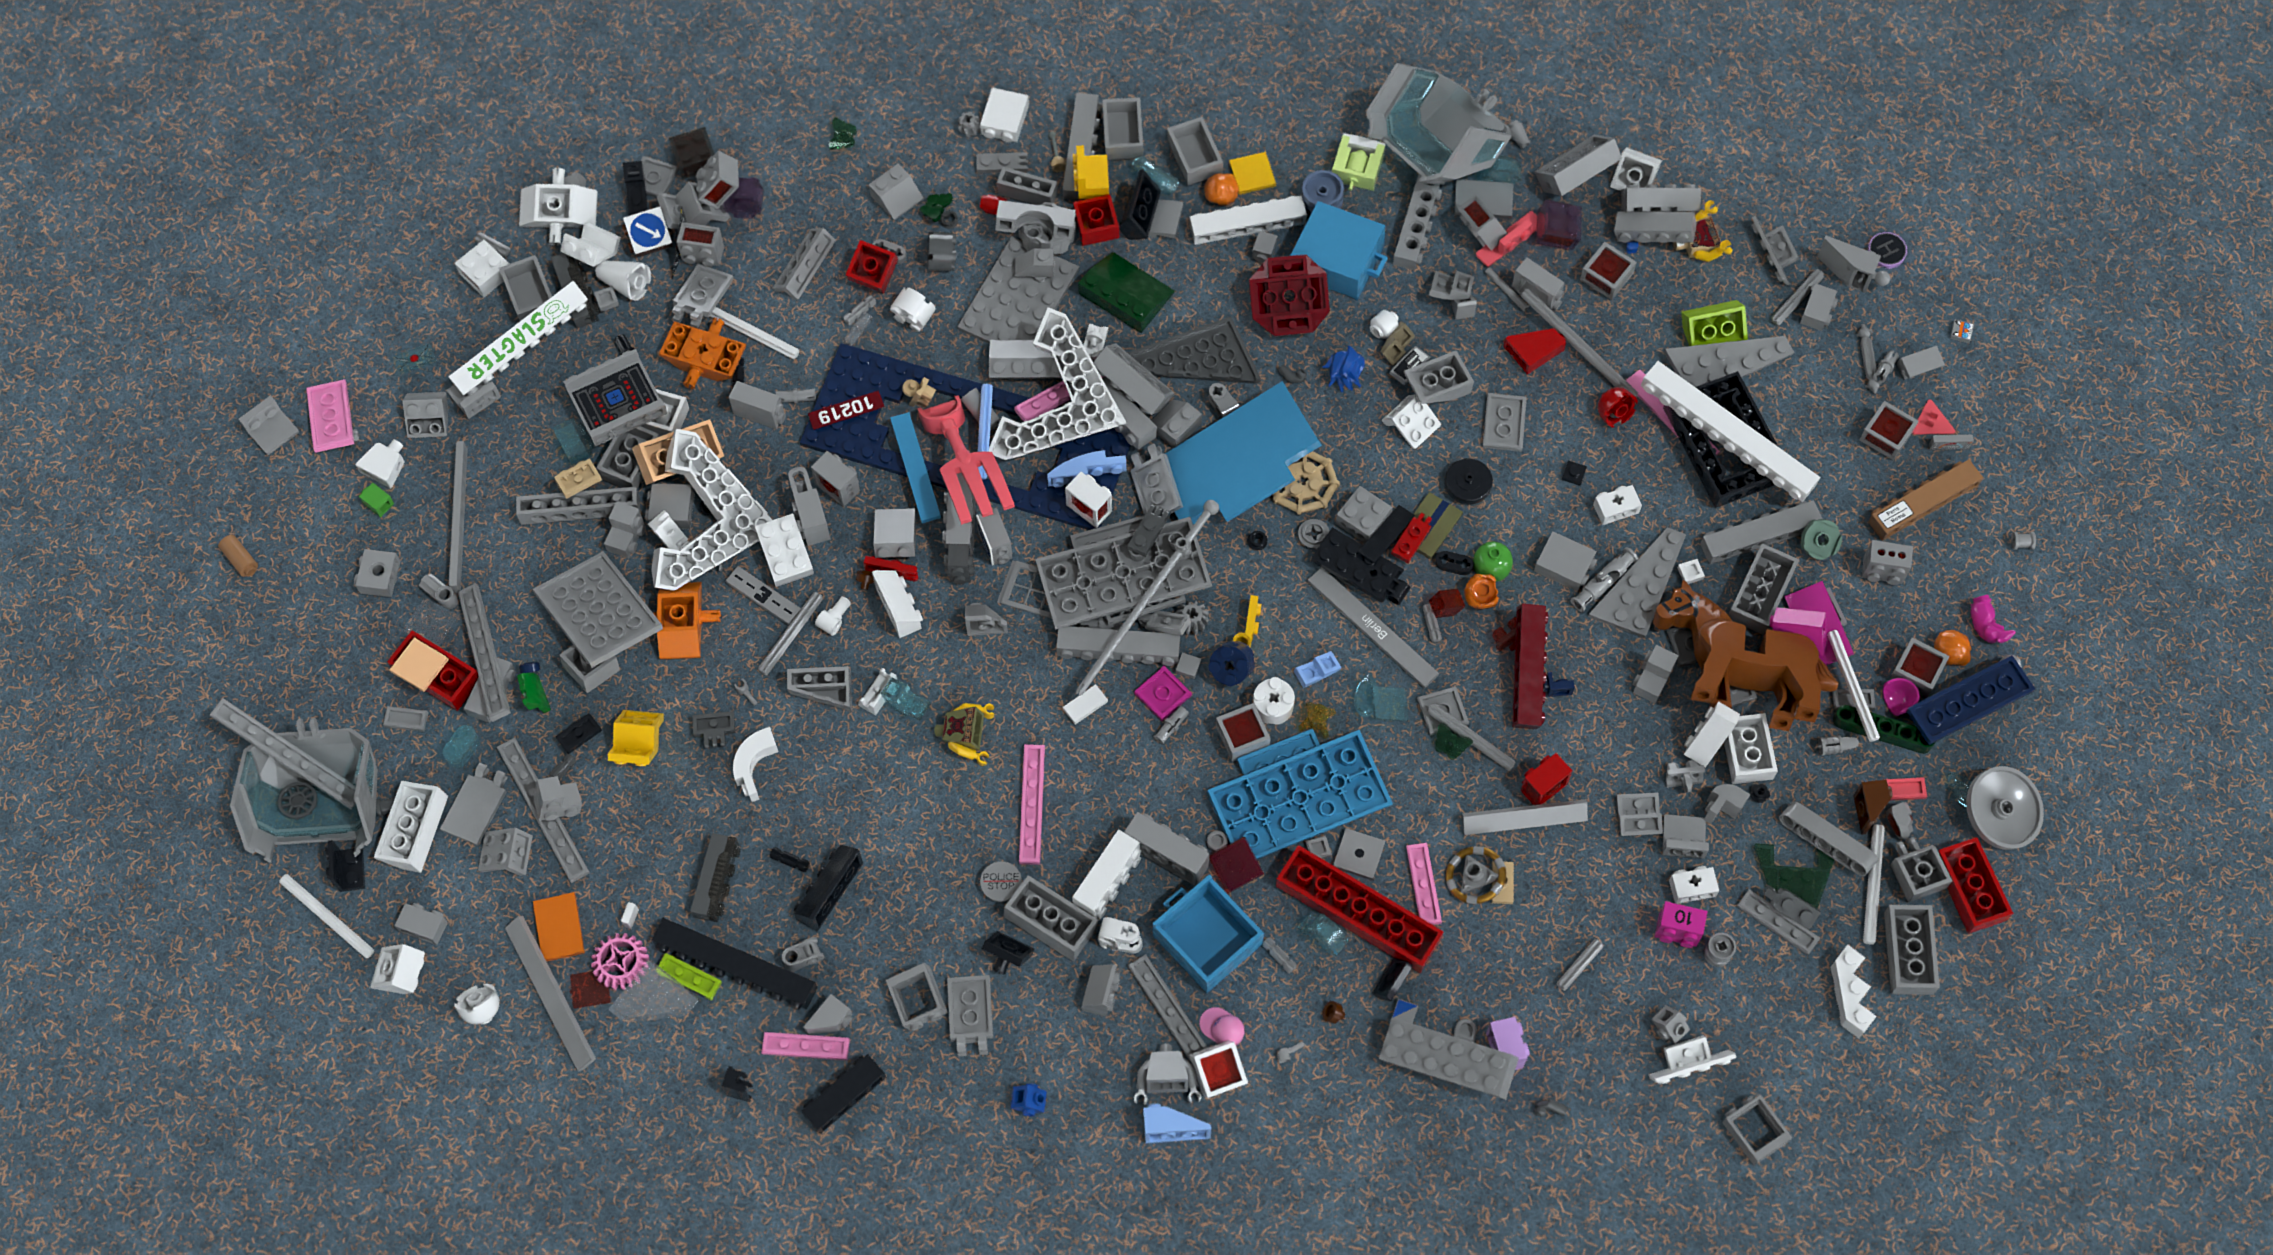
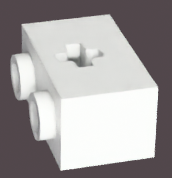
[1593,485,1642,525]
[1669,866,1719,904]

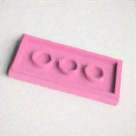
[306,379,354,453]

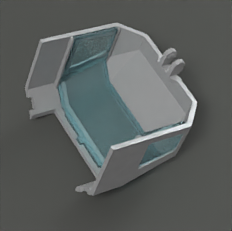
[1366,63,1512,184]
[230,718,378,863]

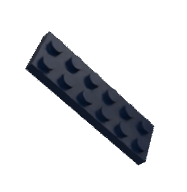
[1906,655,2035,745]

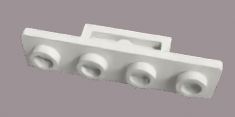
[1648,1035,1736,1084]

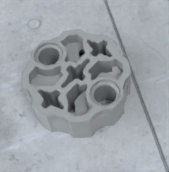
[1019,202,1076,254]

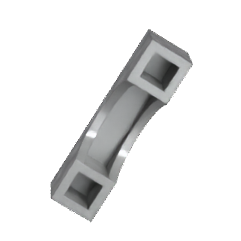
[996,200,1076,240]

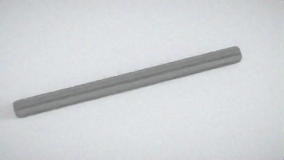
[1521,288,1638,396]

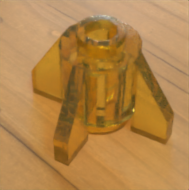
[1298,702,1336,739]

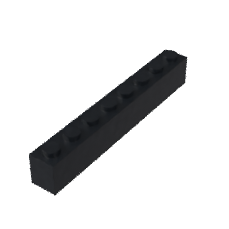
[652,918,818,1010]

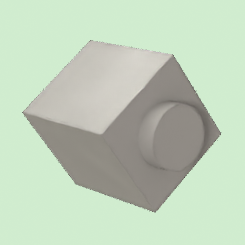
[1252,231,1278,264]

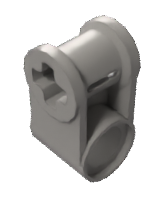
[1208,383,1240,418]
[782,937,825,971]

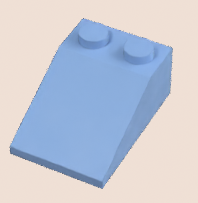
[1144,1104,1211,1143]

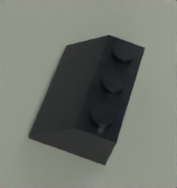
[1119,169,1161,240]

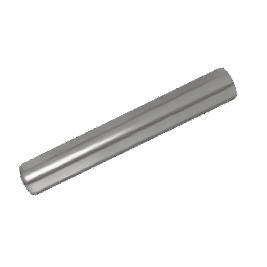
[1771,269,1824,326]

